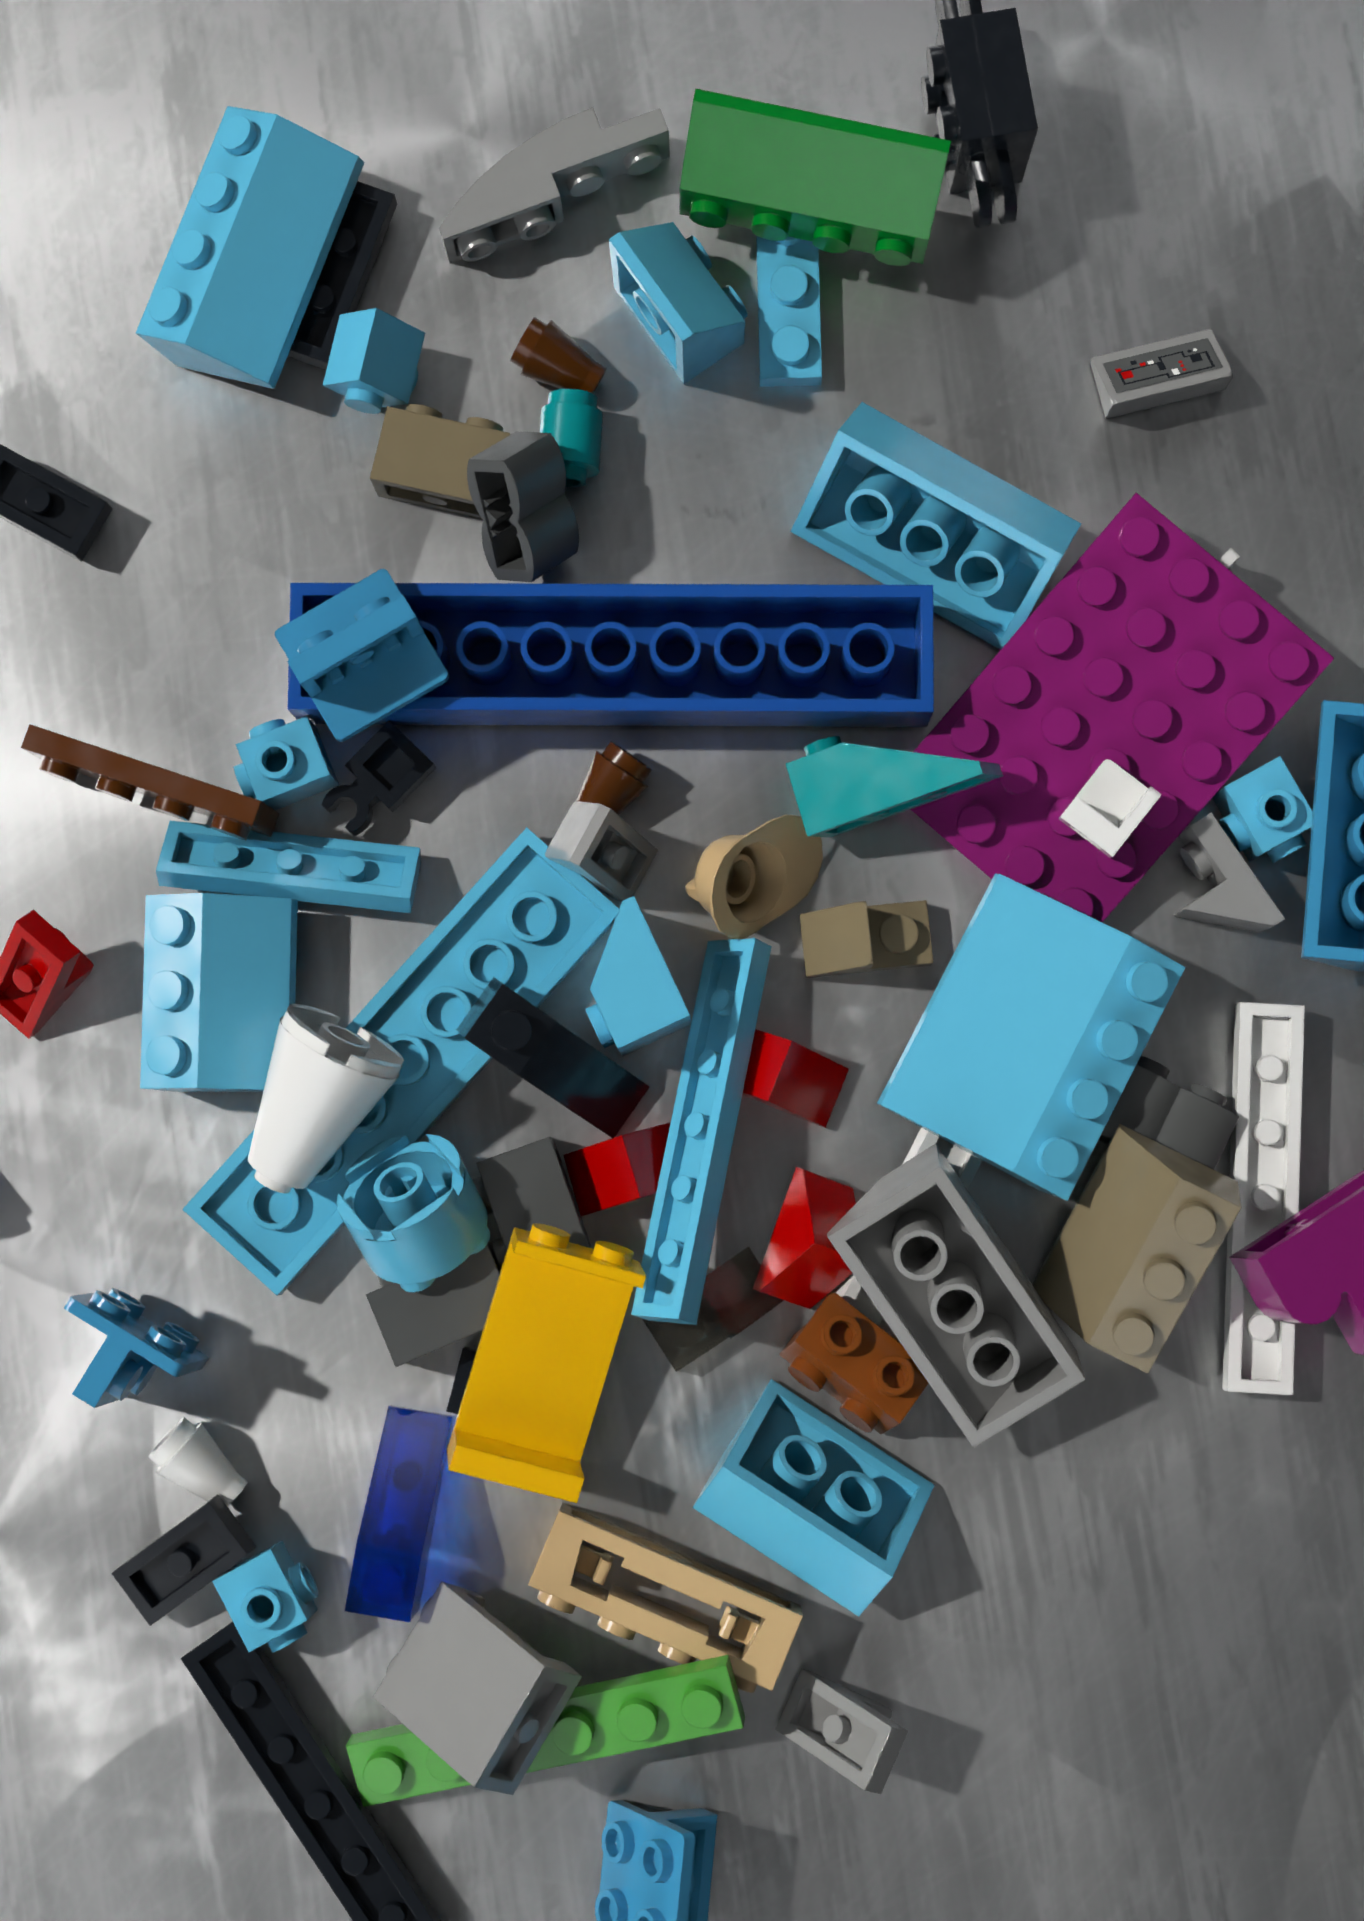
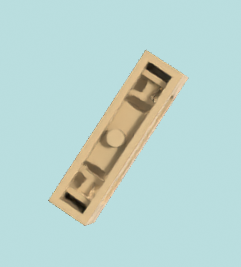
[528,1503,803,1693]

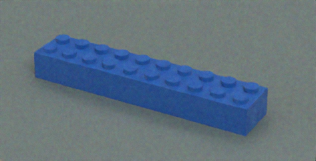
[288,583,934,727]

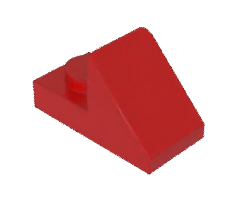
[0,910,94,1039]

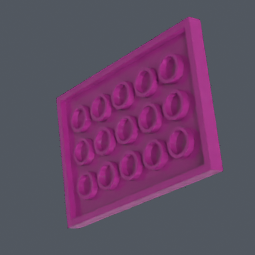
[910,493,1334,923]

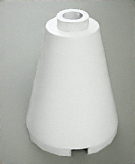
[248,1004,404,1194]

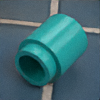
[539,389,603,488]

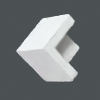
[1058,759,1162,858]

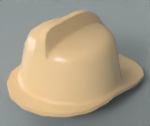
[685,814,823,939]

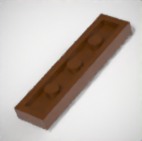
[21,724,280,840]

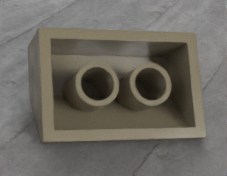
[1032,1124,1242,1374]

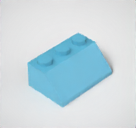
[140,893,298,1092]
[692,1379,935,1617]

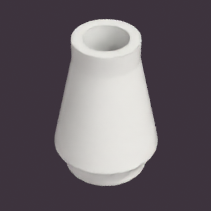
[148,1417,247,1507]

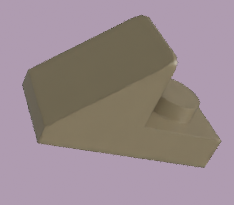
[799,900,933,978]

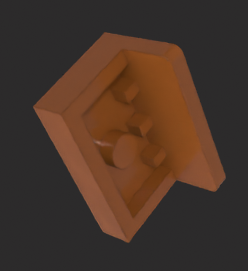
[779,1293,929,1434]

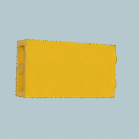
[447,1223,646,1503]

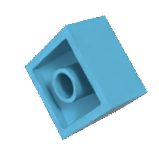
[609,222,748,384]
[585,896,691,1057]

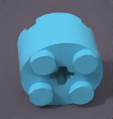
[336,1134,490,1293]

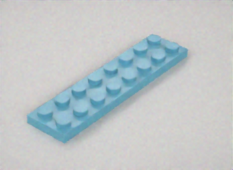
[182,827,619,1296]

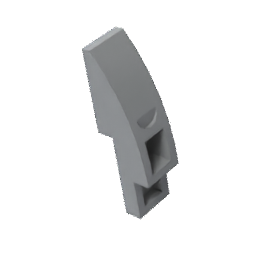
[439,107,670,263]

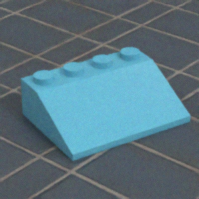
[877,873,1186,1201]

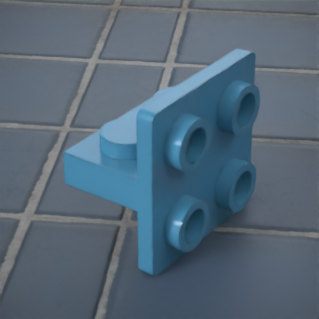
[275,569,449,742]
[64,1288,209,1408]
[595,1800,718,1921]

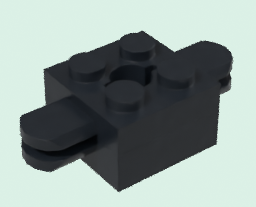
[921,0,1038,228]

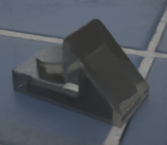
[642,1246,784,1372]

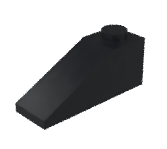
[456,977,650,1138]

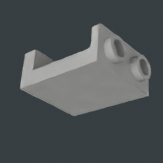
[373,1581,582,1795]

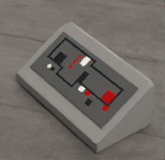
[1090,329,1233,419]

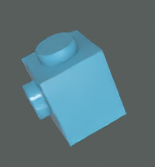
[322,308,425,414]
[233,716,339,811]
[1212,756,1313,863]
[212,1540,319,1653]

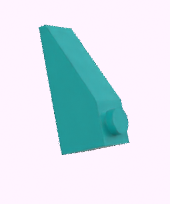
[786,736,1003,838]

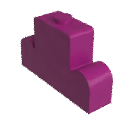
[1229,1170,1364,1355]

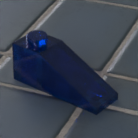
[345,1405,453,1622]

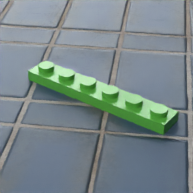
[346,1655,745,1807]

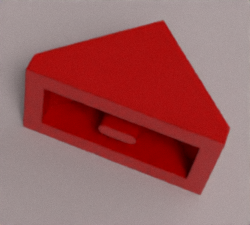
[742,1029,849,1128]
[563,1122,671,1216]
[753,1167,856,1309]

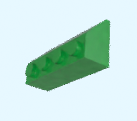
[679,89,951,266]

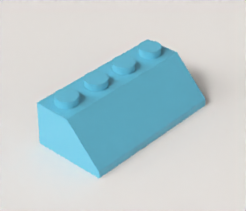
[136,106,365,389]
[790,402,1081,650]

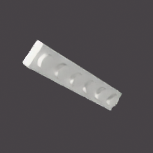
[1222,1002,1305,1395]

